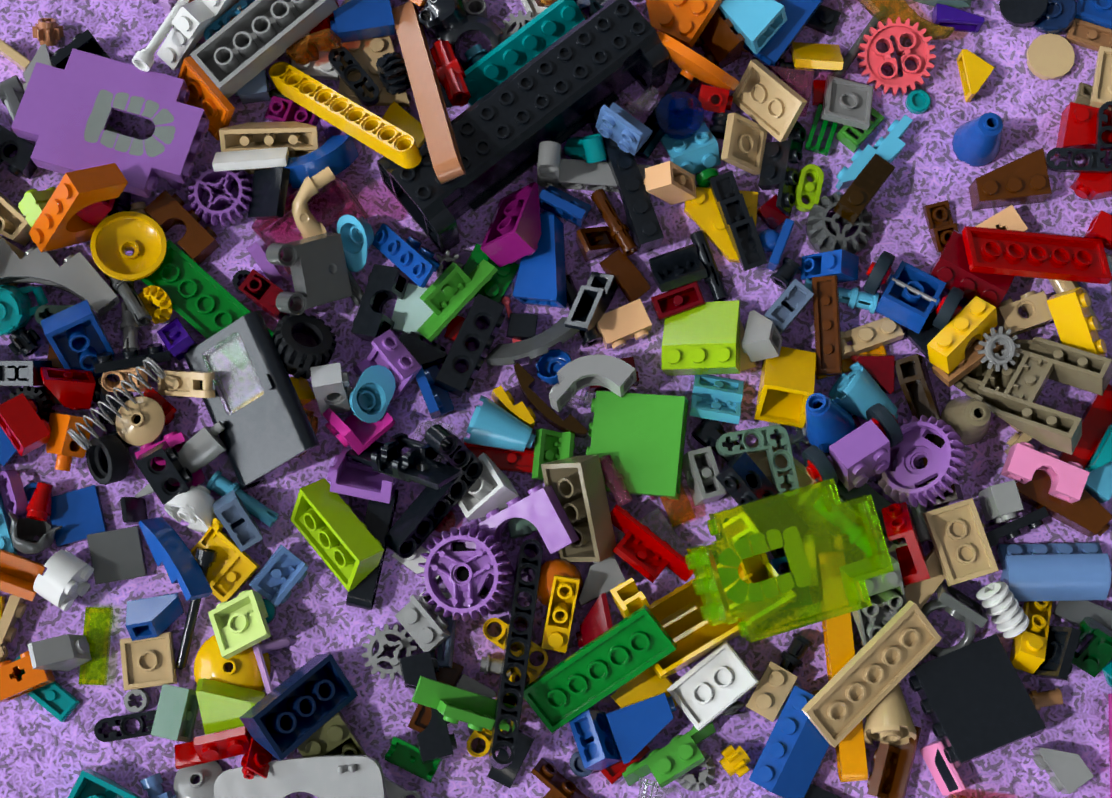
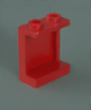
[881,502,930,586]

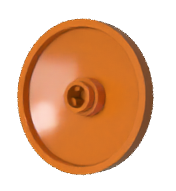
[657,30,740,91]

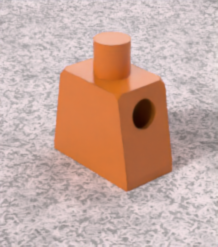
[46,413,93,471]

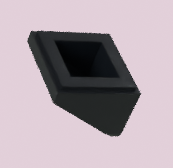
[506,313,538,341]
[120,497,148,525]

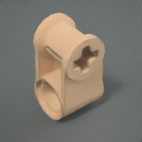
[101,365,151,392]

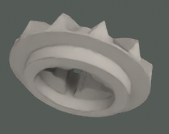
[676,750,715,791]

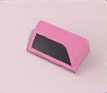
[920,741,966,796]

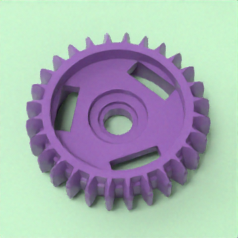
[874,415,967,508]
[417,526,512,622]

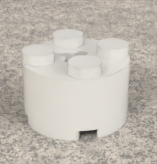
[33,549,94,611]

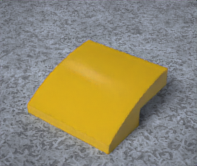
[611,666,678,707]

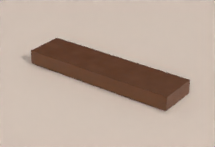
[812,275,843,376]

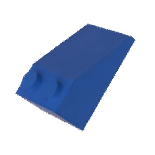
[41,300,115,380]

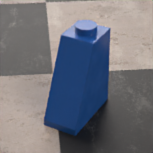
[330,0,395,44]
[606,692,677,764]

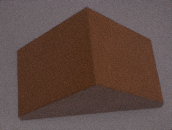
[576,226,620,262]

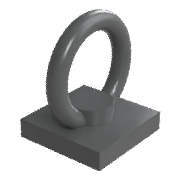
[921,581,988,657]

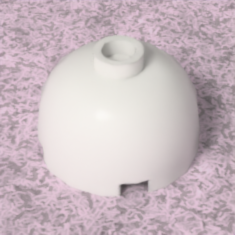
[164,485,216,532]

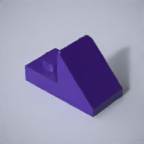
[157,317,197,361]

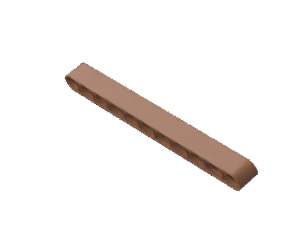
[392,1,465,184]

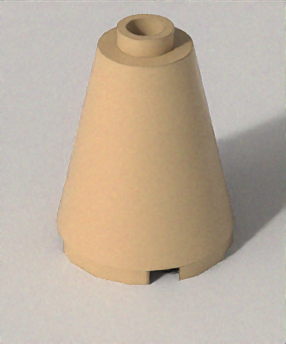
[864,683,916,746]

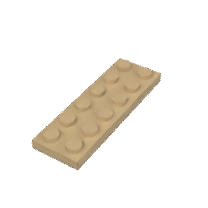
[801,600,942,748]

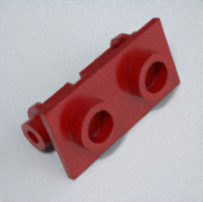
[242,735,272,779]

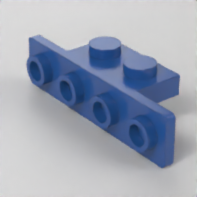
[372,223,440,288]

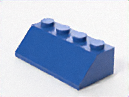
[749,686,830,798]

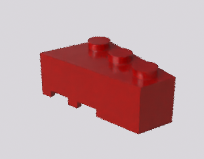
[1055,102,1112,156]

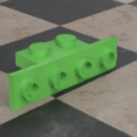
[417,259,498,342]
[412,676,516,732]
[622,722,716,788]

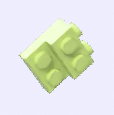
[208,589,271,659]

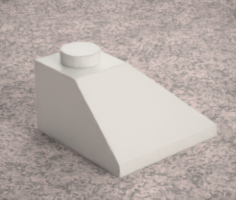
[457,452,519,520]

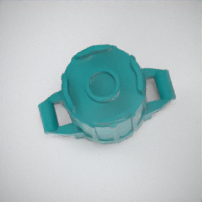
[0,284,48,336]

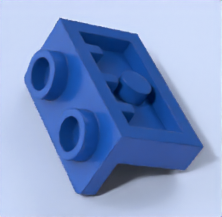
[539,185,591,228]
[415,365,454,419]

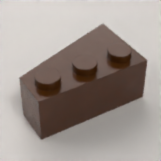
[969,148,1052,210]

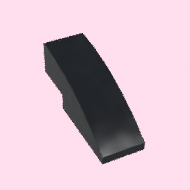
[564,272,618,331]

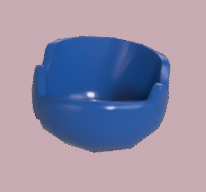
[535,349,572,385]

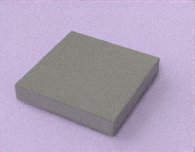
[821,75,874,130]

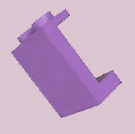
[353,330,422,404]
[327,447,400,504]

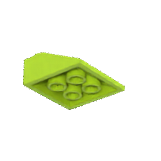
[661,300,740,376]

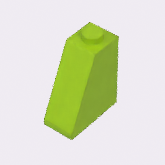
[195,678,266,735]

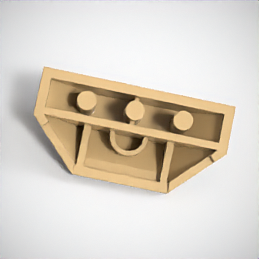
[219,121,319,174]

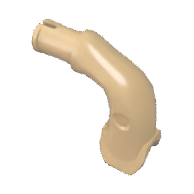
[292,166,336,239]

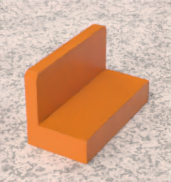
[0,549,45,601]

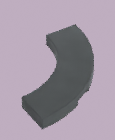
[485,317,580,366]

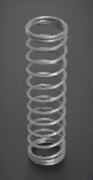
[67,357,166,450]

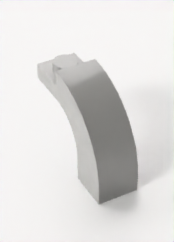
[549,354,637,412]

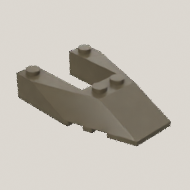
[953,336,1112,455]

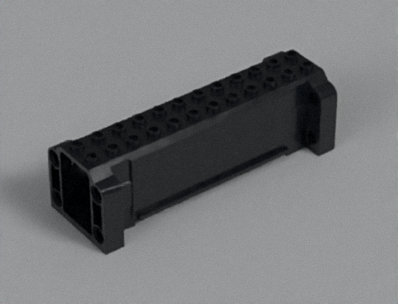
[377,0,670,255]

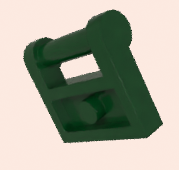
[1072,617,1112,678]

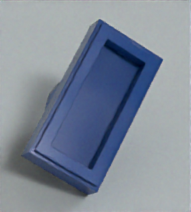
[759,218,794,271]

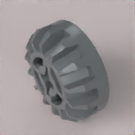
[806,192,874,255]

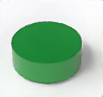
[696,168,720,188]

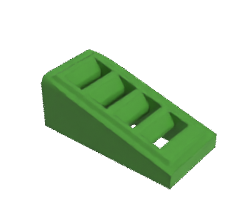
[835,107,885,153]

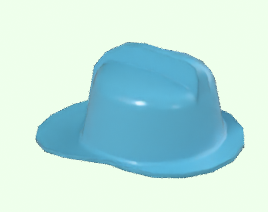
[337,214,374,272]
[349,365,396,423]

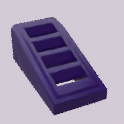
[932,3,984,33]

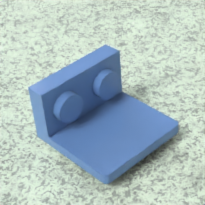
[595,102,652,156]

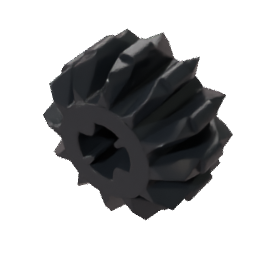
[376,52,411,95]

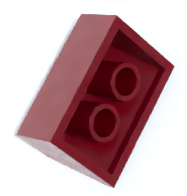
[929,230,1015,310]

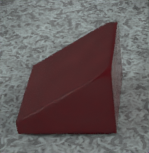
[757,194,790,229]

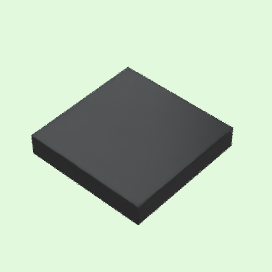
[87,525,148,585]

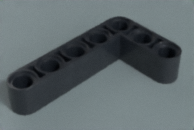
[384,424,483,559]

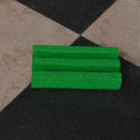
[804,104,838,156]

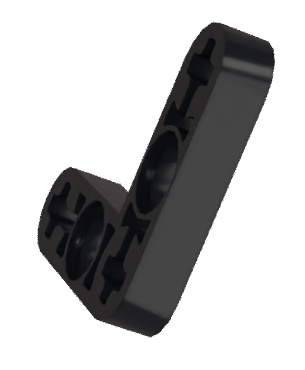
[1045,101,1112,174]

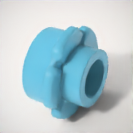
[465,44,487,64]

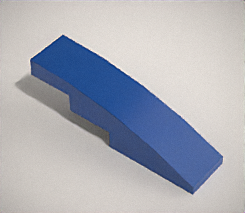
[138,517,213,601]

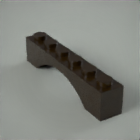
[894,354,964,506]

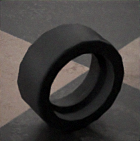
[86,435,129,485]

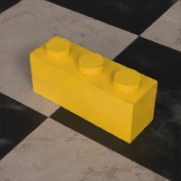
[1047,287,1107,357]

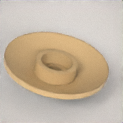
[115,396,165,446]

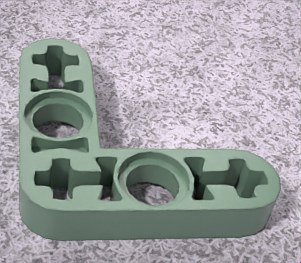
[716,425,799,498]

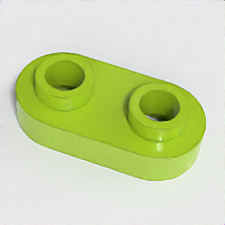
[794,164,824,212]

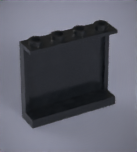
[908,634,1046,769]

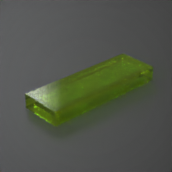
[78,607,113,685]

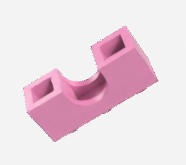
[1001,442,1090,503]

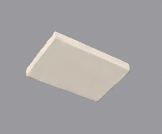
[666,641,759,731]

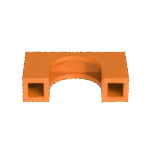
[29,163,128,253]

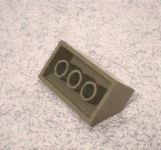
[541,455,617,562]

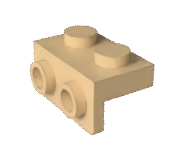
[745,661,799,722]

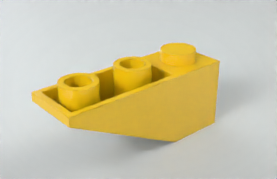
[541,575,580,653]
[1010,601,1052,674]

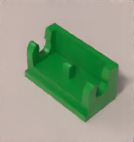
[384,736,442,783]

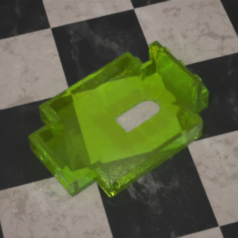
[685,478,894,643]

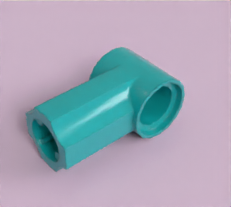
[564,134,607,163]

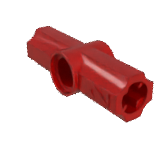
[430,39,471,107]

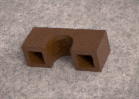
[144,190,219,265]

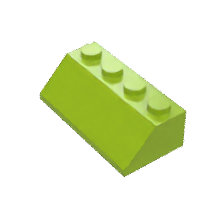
[290,478,384,592]

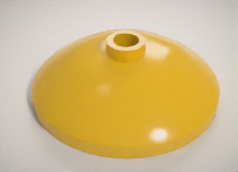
[90,211,167,281]
[194,635,271,691]

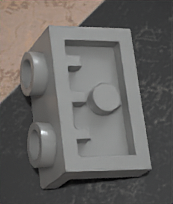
[395,594,451,653]

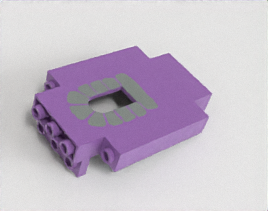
[11,48,210,198]

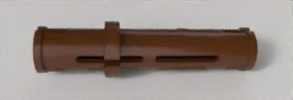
[590,189,638,256]

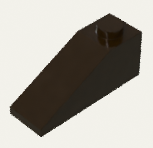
[833,154,895,224]

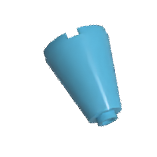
[828,362,898,421]
[463,395,536,452]

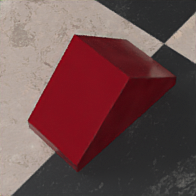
[850,354,894,394]

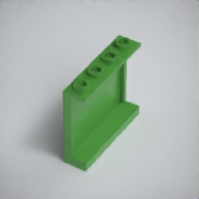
[586,391,689,500]

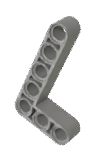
[537,141,651,195]

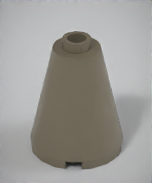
[941,396,991,446]

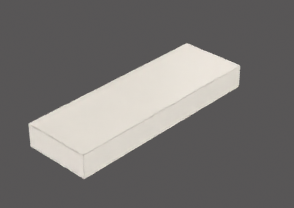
[212,147,289,172]

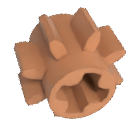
[32,18,64,46]

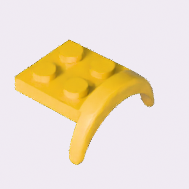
[167,518,260,602]

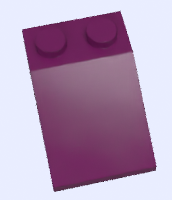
[480,182,541,267]

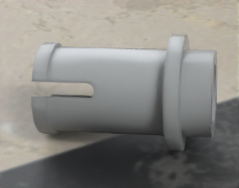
[480,655,511,677]

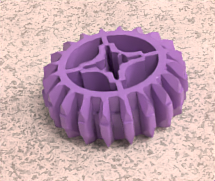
[187,165,253,227]

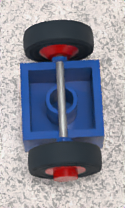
[864,251,965,334]

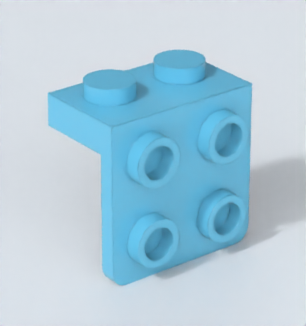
[660,116,721,174]

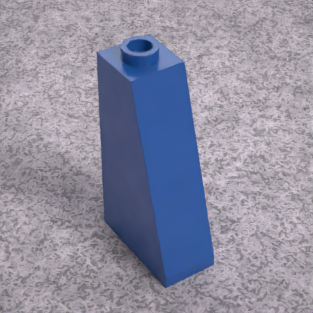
[743,0,824,69]
[512,211,567,308]

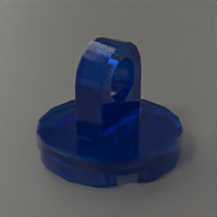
[656,91,704,140]

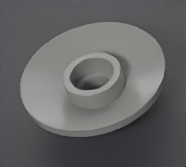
[173,761,224,798]

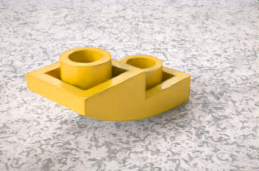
[491,385,536,428]

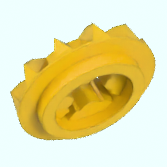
[138,285,173,324]

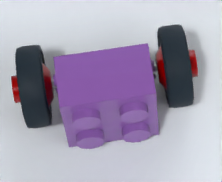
[802,403,903,491]

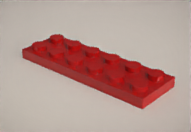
[962,226,1112,284]

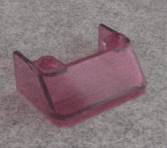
[252,176,369,275]

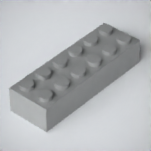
[190,0,339,99]

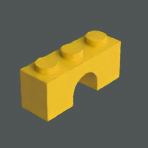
[927,296,998,374]

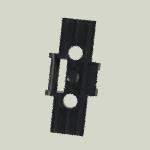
[346,433,462,490]

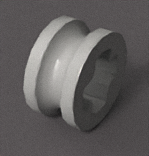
[124,689,150,713]

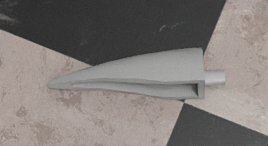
[135,421,227,498]

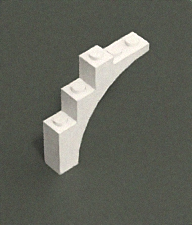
[157,0,239,71]

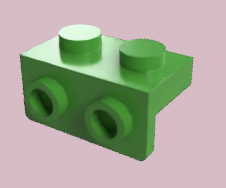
[532,428,575,481]

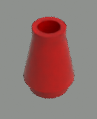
[26,483,53,521]

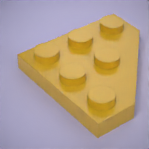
[684,187,758,263]

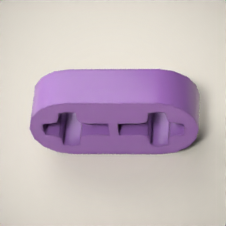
[246,242,283,284]
[0,470,28,516]

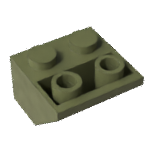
[297,711,366,757]

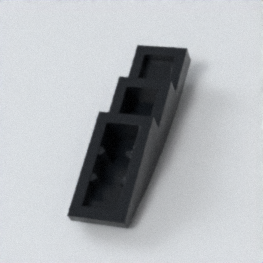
[708,171,768,271]

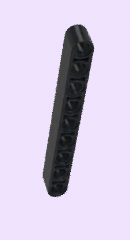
[489,539,543,769]

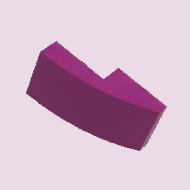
[264,96,320,126]

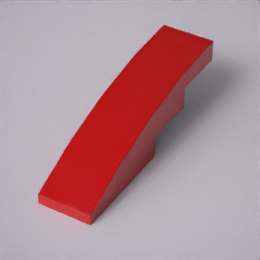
[1059,384,1112,469]

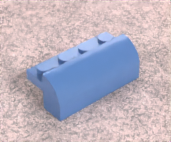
[997,542,1111,602]

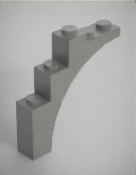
[0,238,120,317]

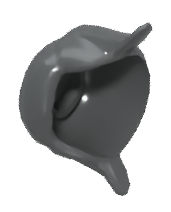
[8,511,63,554]

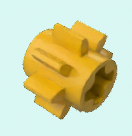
[719,745,751,777]

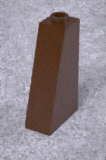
[1015,470,1112,537]

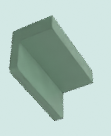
[151,684,199,742]

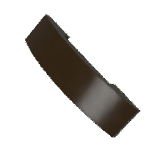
[514,362,588,438]

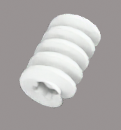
[976,581,1029,638]

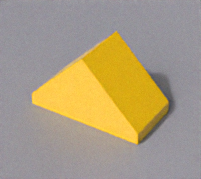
[956,49,995,103]

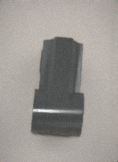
[0,75,25,121]

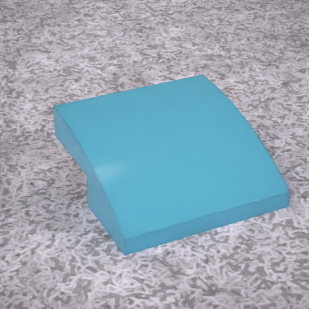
[689,375,744,425]

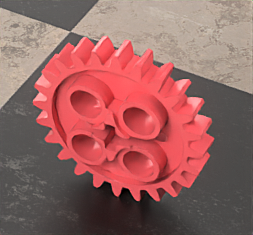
[857,17,936,96]

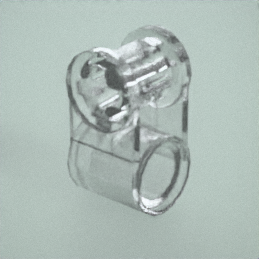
[637,777,685,798]

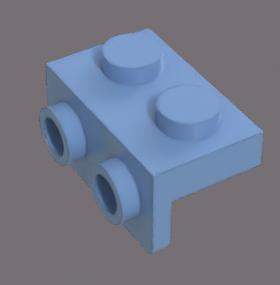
[249,545,309,607]

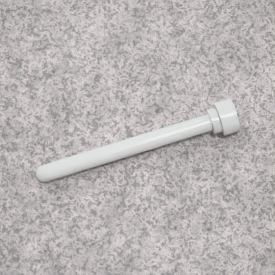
[132,0,190,72]

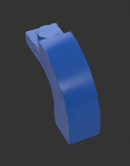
[272,135,359,188]

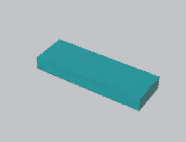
[15,655,80,722]

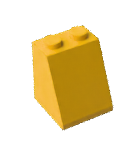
[754,346,816,428]

